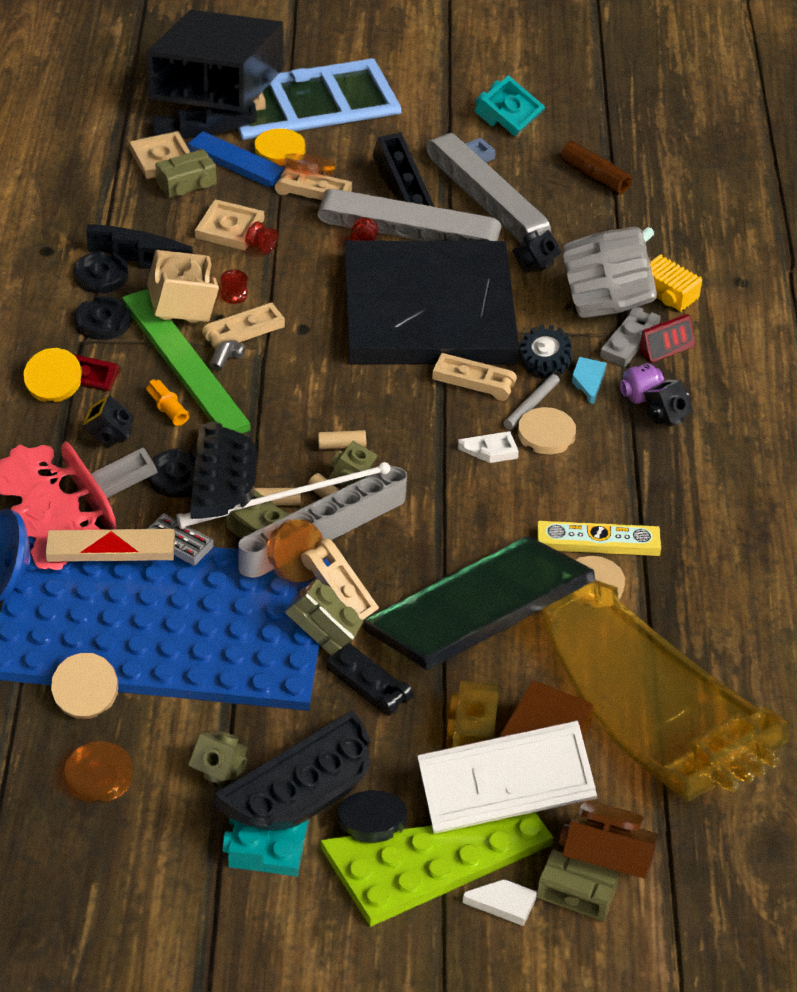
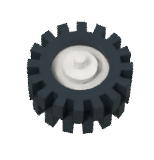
[520,325,572,379]

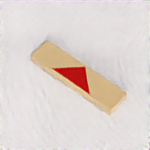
[46,529,175,562]

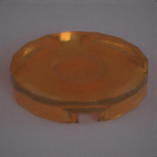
[284,153,336,176]
[267,519,325,582]
[64,741,133,802]

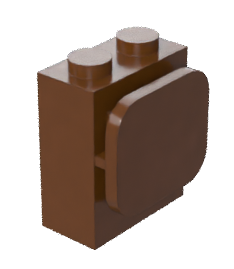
[500,680,594,742]
[559,801,659,879]

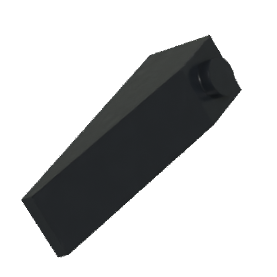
[372,132,435,207]

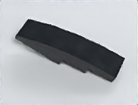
[152,103,258,139]
[86,224,193,269]

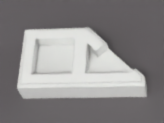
[458,431,519,463]
[463,880,537,926]

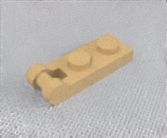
[275,168,352,200]
[202,302,285,350]
[432,353,517,401]
[301,538,379,620]

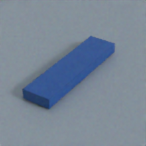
[187,131,285,188]

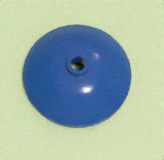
[0,509,30,602]

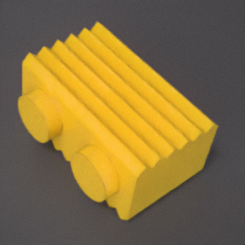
[650,254,702,312]

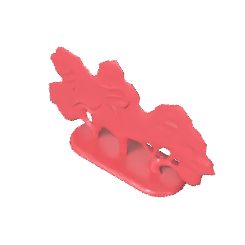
[0,441,116,570]

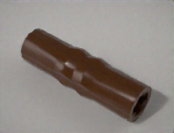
[561,141,632,194]

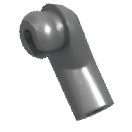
[209,340,246,371]

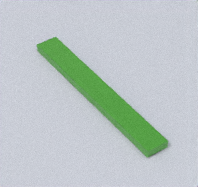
[122,289,250,433]

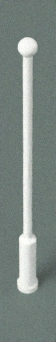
[177,462,390,529]

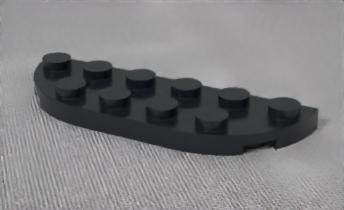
[191,422,257,519]
[211,710,371,830]

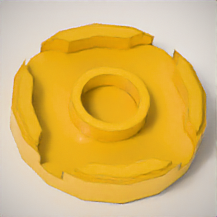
[255,128,305,166]
[24,348,82,403]

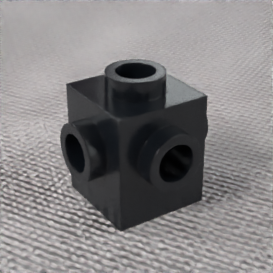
[512,229,562,273]
[643,380,693,426]
[82,395,135,448]

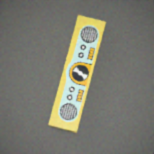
[537,521,661,556]

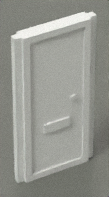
[418,721,597,834]

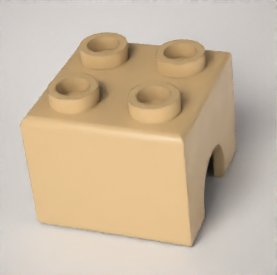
[147,250,219,323]

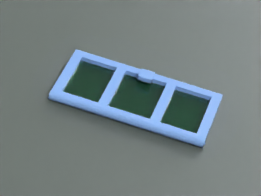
[237,58,401,140]

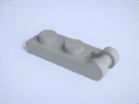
[600,307,661,368]

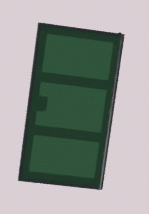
[362,535,595,670]

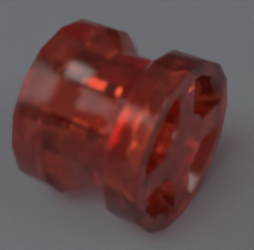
[349,218,379,241]
[245,221,279,254]
[220,269,248,304]

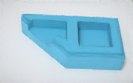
[572,357,607,404]

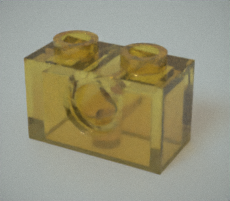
[447,680,500,748]

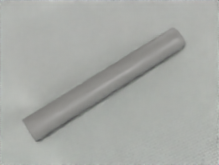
[503,374,560,430]

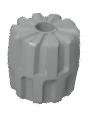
[563,227,657,318]

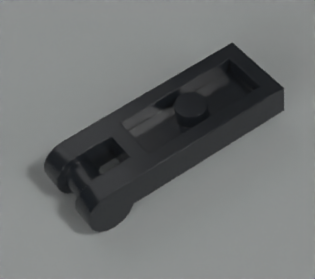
[326,643,414,716]

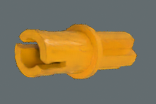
[146,379,189,426]

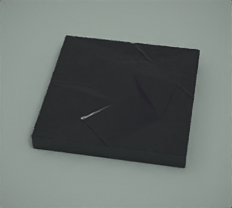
[344,240,519,364]

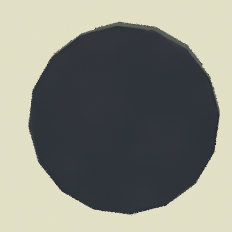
[74,251,129,293]
[75,296,131,340]
[148,449,196,498]
[338,790,407,843]

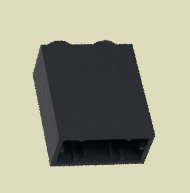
[147,9,284,112]

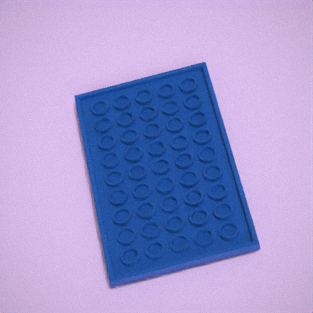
[0,536,331,711]

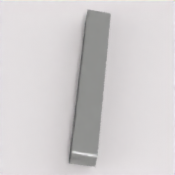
[426,133,551,244]
[317,189,501,242]
[238,466,407,577]

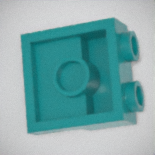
[474,75,545,136]
[223,819,309,877]

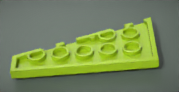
[321,812,553,927]

